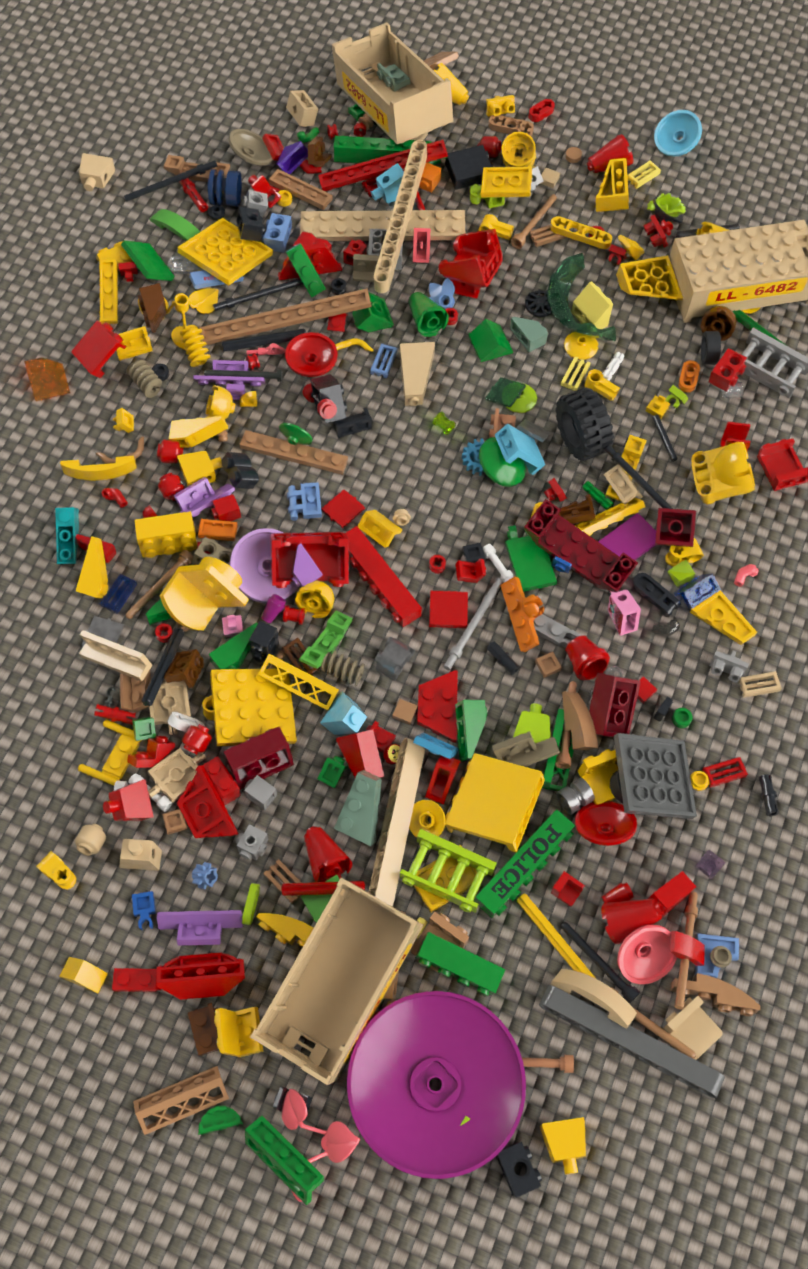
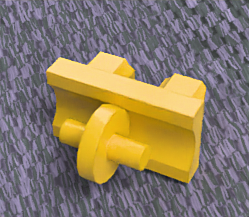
[486,95,515,117]

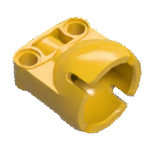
[691,442,755,504]

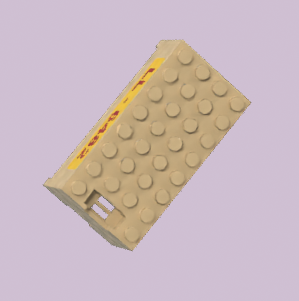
[332,23,453,144]
[669,220,808,323]
[250,878,424,1085]

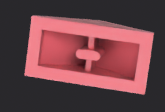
[413,228,431,263]

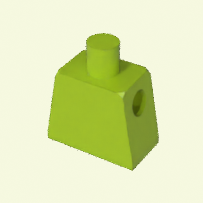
[513,703,551,743]

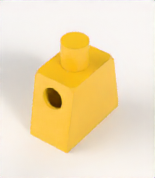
[177,451,222,486]
[540,1117,586,1175]

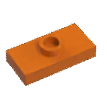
[198,519,238,541]

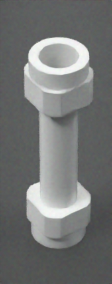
[482,544,514,582]
[128,773,173,812]

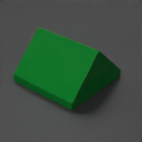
[469,319,513,362]

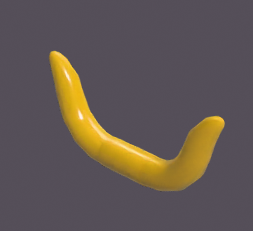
[335,338,374,352]

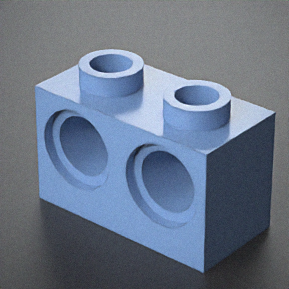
[262,213,292,253]

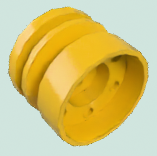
[502,131,536,167]

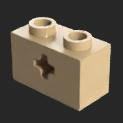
[286,90,318,127]

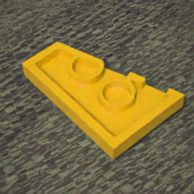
[690,590,757,645]

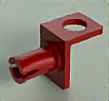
[248,175,282,208]

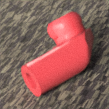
[734,564,759,587]

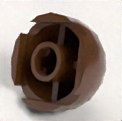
[700,306,737,341]

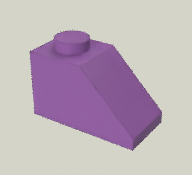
[292,544,323,587]

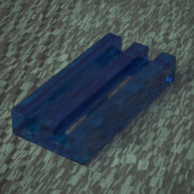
[100,574,137,614]

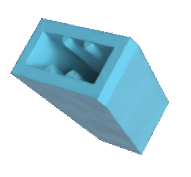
[320,692,367,735]

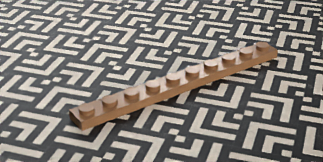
[200,288,371,345]

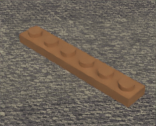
[240,430,348,475]

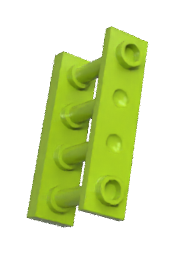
[400,829,497,913]

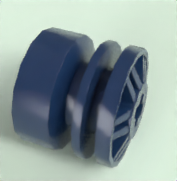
[207,169,242,207]

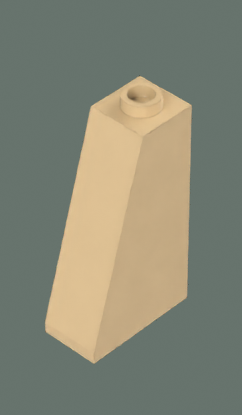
[400,342,435,406]

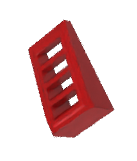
[75,534,116,563]

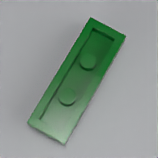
[286,243,326,298]

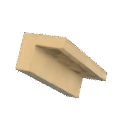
[79,630,152,681]

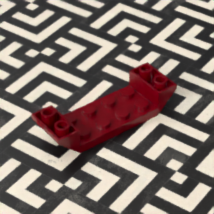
[524,499,638,593]

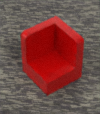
[551,871,585,907]

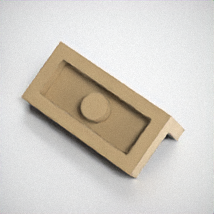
[603,464,643,504]

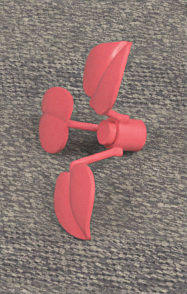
[281,1089,360,1202]

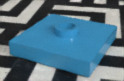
[413,733,458,759]

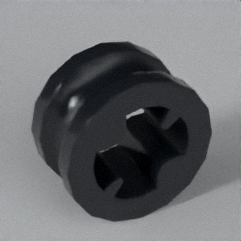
[331,278,346,295]

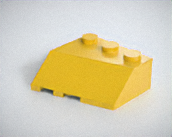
[616,255,683,300]

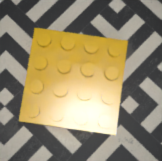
[178,218,273,286]
[210,669,297,746]

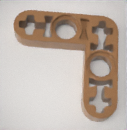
[489,115,534,157]

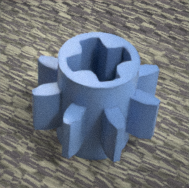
[192,862,218,889]

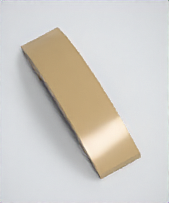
[551,969,637,1029]

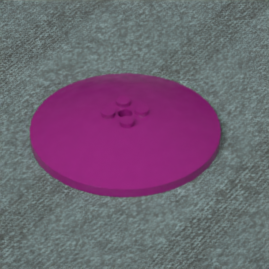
[347,991,526,1179]

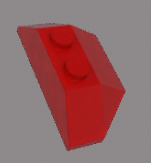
[156,952,245,1000]

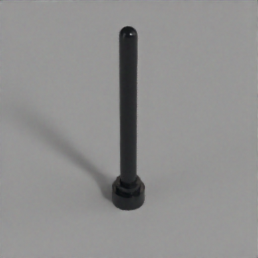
[561,922,641,1004]

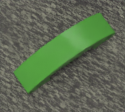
[150,209,201,241]
[299,611,353,669]

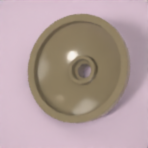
[229,129,273,166]

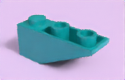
[55,507,79,564]

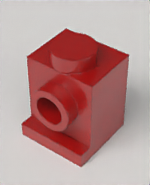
[343,239,367,266]

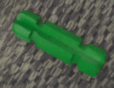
[582,481,613,510]

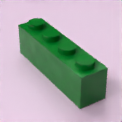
[415,932,506,997]

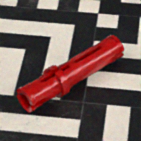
[179,178,209,212]

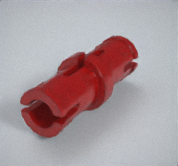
[94,704,136,725]

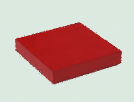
[429,590,468,629]

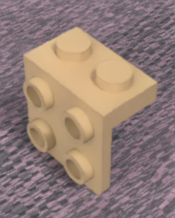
[663,996,723,1060]

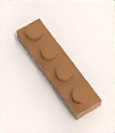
[269,169,332,210]

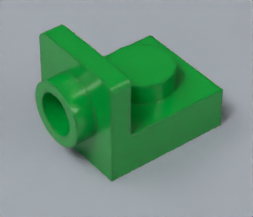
[317,755,349,788]

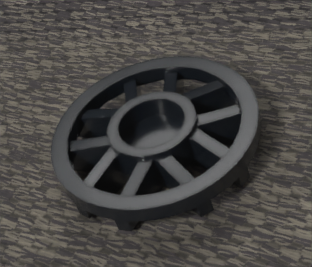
[525,289,557,317]

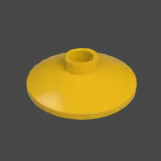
[564,331,598,360]
[409,800,445,837]

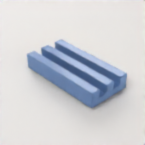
[370,344,398,378]

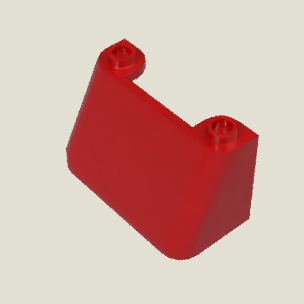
[439,229,503,288]
[270,532,349,588]

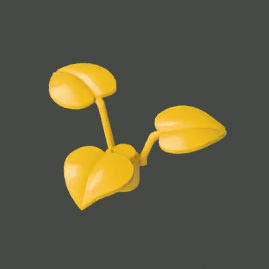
[138,288,219,350]

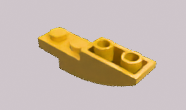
[256,913,314,948]

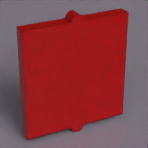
[321,489,365,529]

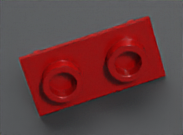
[450,279,481,299]

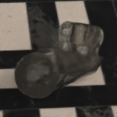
[651,619,680,637]

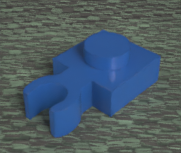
[132,891,156,931]

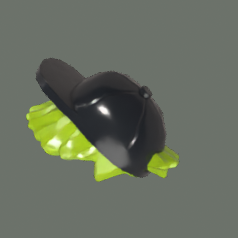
[647,193,686,223]

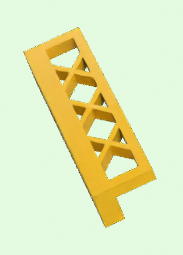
[258,654,339,710]

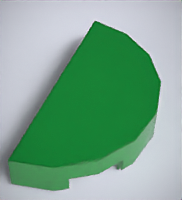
[198,1106,243,1135]

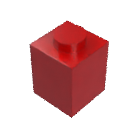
[211,494,241,521]

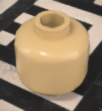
[75,824,106,856]

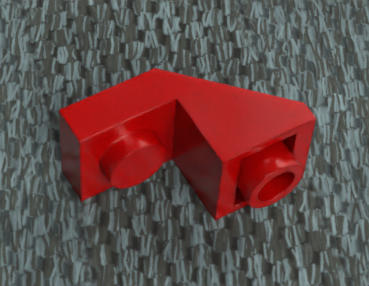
[127,736,175,768]

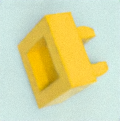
[646,395,670,419]
[113,408,134,433]

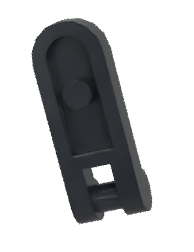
[632,573,681,617]

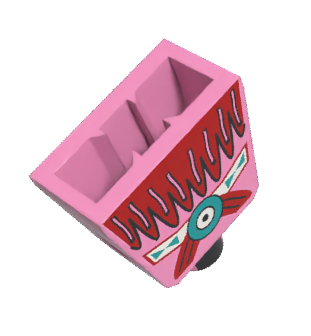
[607,590,641,636]

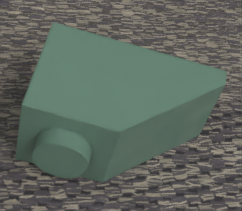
[510,317,548,352]

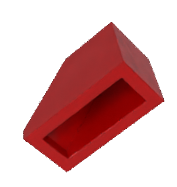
[425,755,460,804]

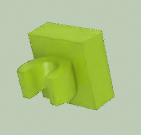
[666,385,689,408]

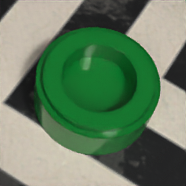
[672,708,693,728]

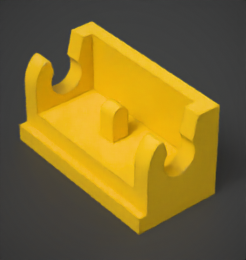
[116,326,153,361]

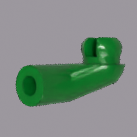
[297,127,320,143]

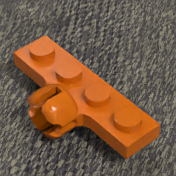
[500,576,545,652]

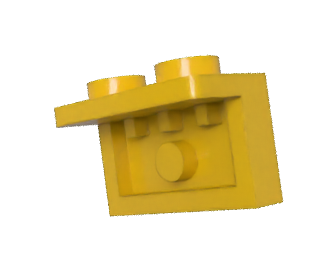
[96,241,133,269]

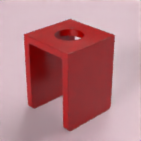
[720,422,751,451]

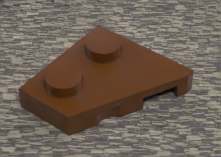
[559,494,596,524]

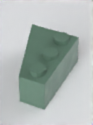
[334,770,382,846]

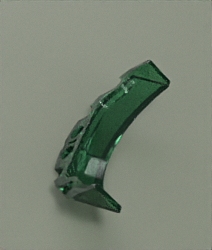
[547,253,616,341]

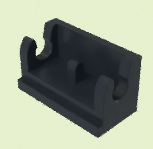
[332,407,372,438]

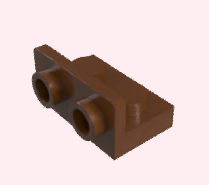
[308,136,332,167]
[164,649,205,688]
[188,1003,219,1057]

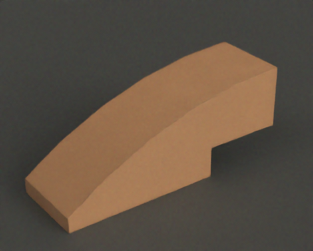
[562,691,598,751]

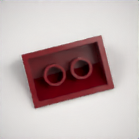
[589,672,641,737]
[223,726,294,790]

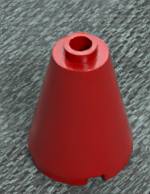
[587,134,634,173]
[304,826,353,882]
[601,899,664,944]

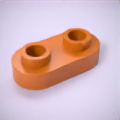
[678,360,700,392]

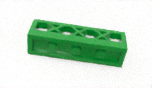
[542,709,574,792]
[245,1115,324,1206]

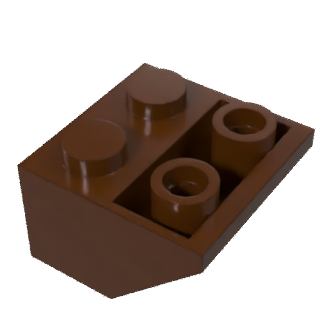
[137,283,167,333]

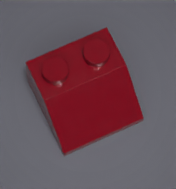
[655,508,696,547]

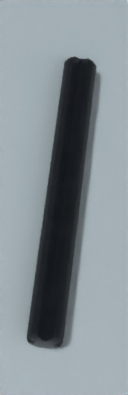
[222,328,306,352]
[141,628,184,706]

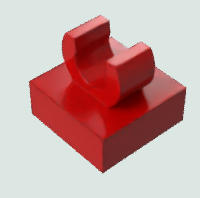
[609,244,628,265]
[118,262,138,282]
[544,478,567,502]

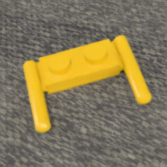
[78,720,142,786]

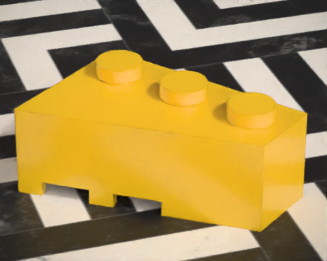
[595,158,629,212]

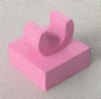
[222,615,243,638]

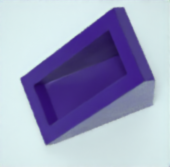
[277,141,308,174]

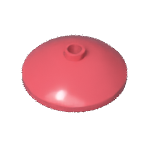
[617,925,677,984]

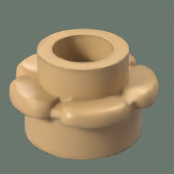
[393,509,411,526]

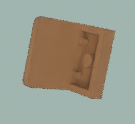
[411,912,469,975]

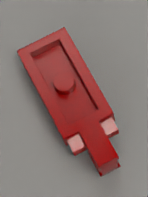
[112,968,161,992]

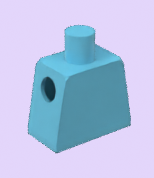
[371,163,404,204]

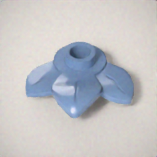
[429,278,455,309]

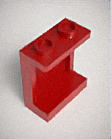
[71,320,127,379]
[757,438,808,491]

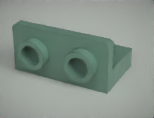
[377,63,411,92]

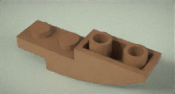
[670,973,760,1016]

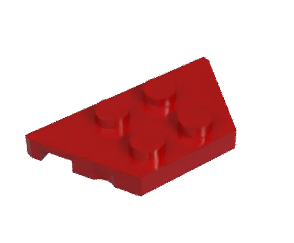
[278,243,342,281]
[417,670,458,743]
[177,765,239,838]

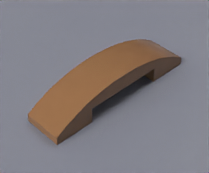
[163,155,231,182]

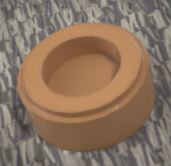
[565,147,582,163]

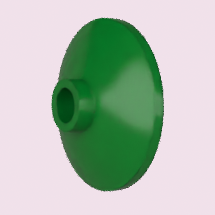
[279,423,313,445]

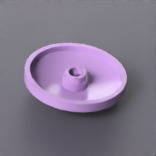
[229,529,299,603]

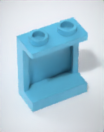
[495,424,546,475]

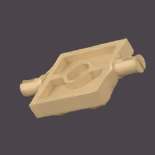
[149,678,191,735]
[148,748,206,803]

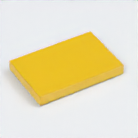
[481,167,533,198]
[413,845,477,913]

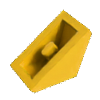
[59,957,108,994]

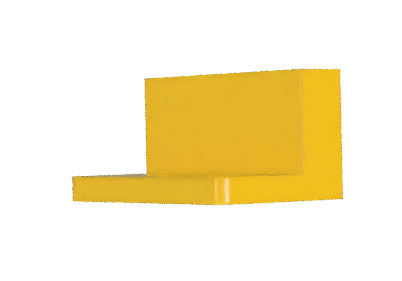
[358,510,403,548]

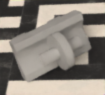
[709,650,749,683]

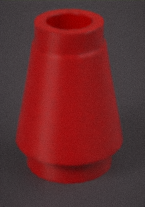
[601,882,634,904]

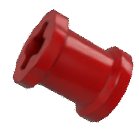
[283,605,305,625]

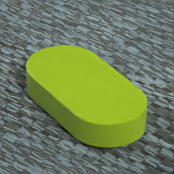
[242,883,260,925]

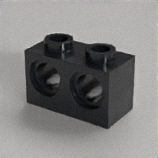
[249,621,279,663]

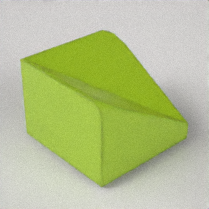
[668,560,695,587]

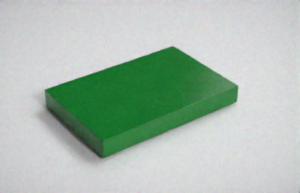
[121,240,175,281]

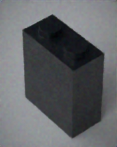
[445,145,494,190]

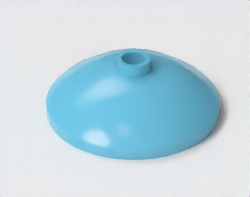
[654,110,702,157]

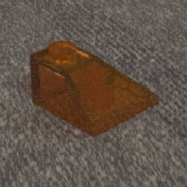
[24,357,70,402]

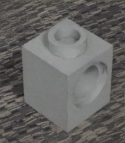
[241,190,268,218]
[244,775,277,810]

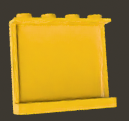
[445,753,545,852]

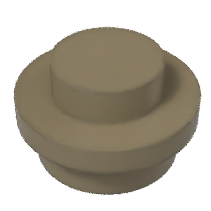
[710,946,732,968]

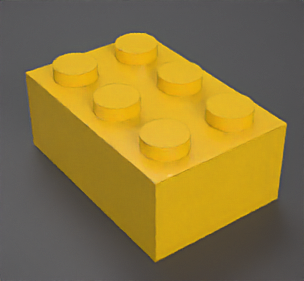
[135,511,197,558]

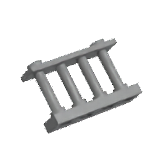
[741,328,808,399]

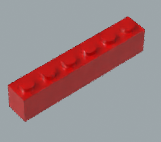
[345,526,422,628]

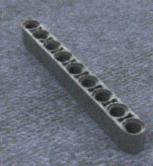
[539,985,725,1098]

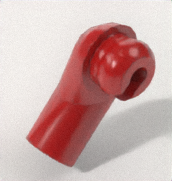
[300,159,322,174]
[101,488,128,508]

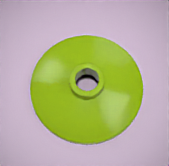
[502,383,537,413]

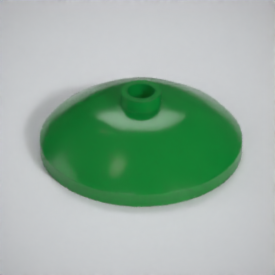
[479,437,526,487]

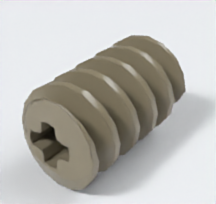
[126,360,162,398]
[321,650,365,687]

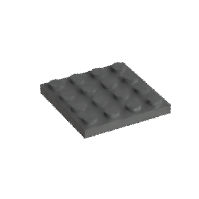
[614,733,697,819]

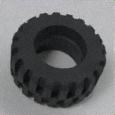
[555,387,614,461]

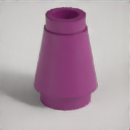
[261,594,286,623]

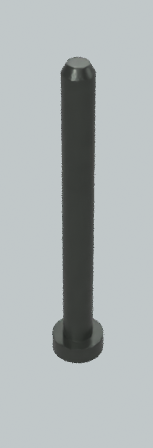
[204,369,282,382]

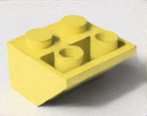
[571,281,613,335]

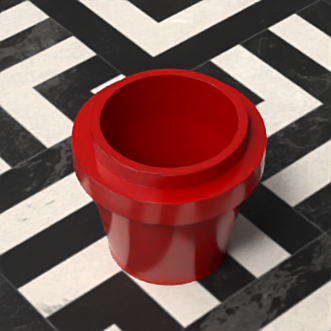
[566,635,610,680]

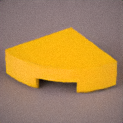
[240,391,257,407]

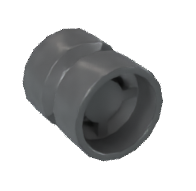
[556,778,595,815]

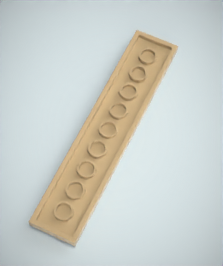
[300,210,465,241]

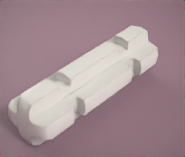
[602,352,624,381]

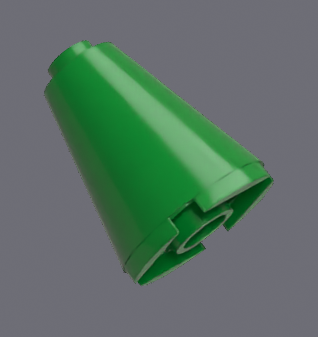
[408,292,449,337]

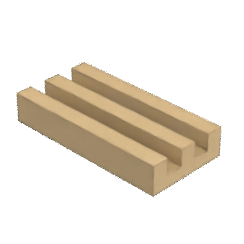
[738,671,782,698]

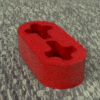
[528,99,555,122]

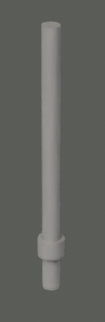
[443,578,503,670]

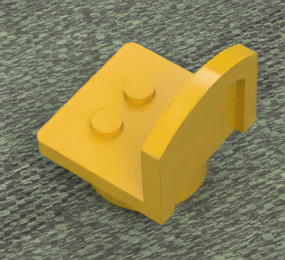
[160,557,249,631]

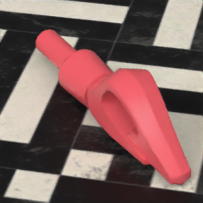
[246,343,286,356]

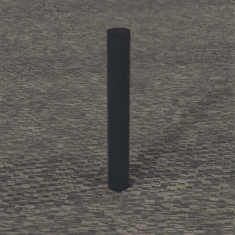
[652,415,678,462]

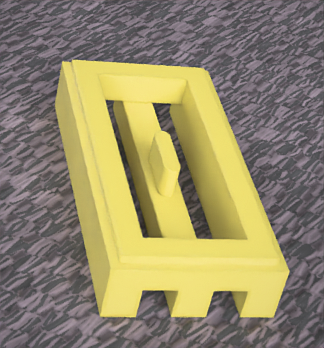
[627,161,661,189]
[561,357,591,391]

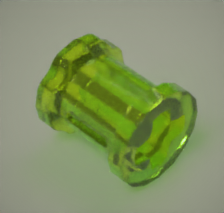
[432,412,456,435]

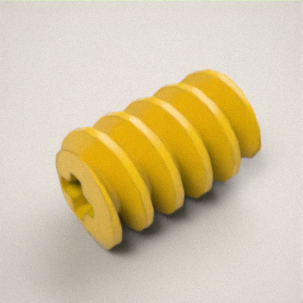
[180,327,211,367]

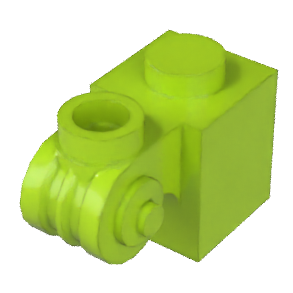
[469,184,505,208]

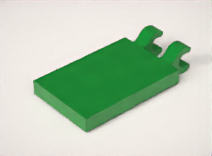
[505,523,557,592]

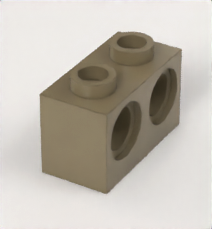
[192,537,233,565]

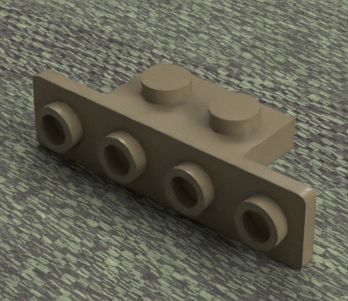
[492,731,560,767]

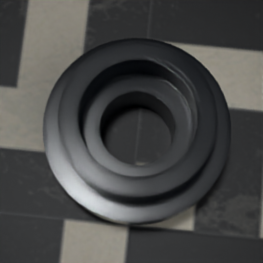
[208,205,225,221]

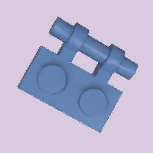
[287,482,322,521]

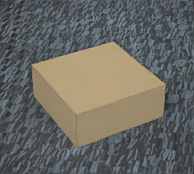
[540,168,560,188]

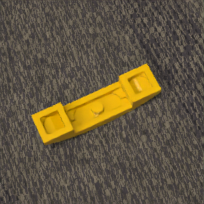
[605,435,647,502]
[60,456,137,481]

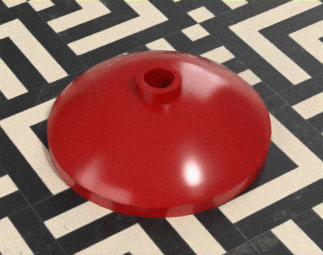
[285,332,338,377]
[575,801,637,846]

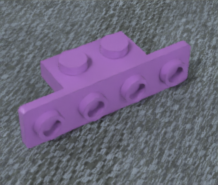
[193,360,265,387]
[174,477,235,517]
[157,910,243,946]

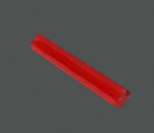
[281,881,365,896]

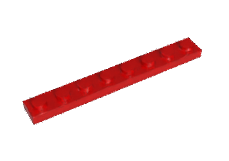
[318,140,448,191]

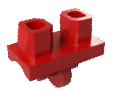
[643,215,673,248]

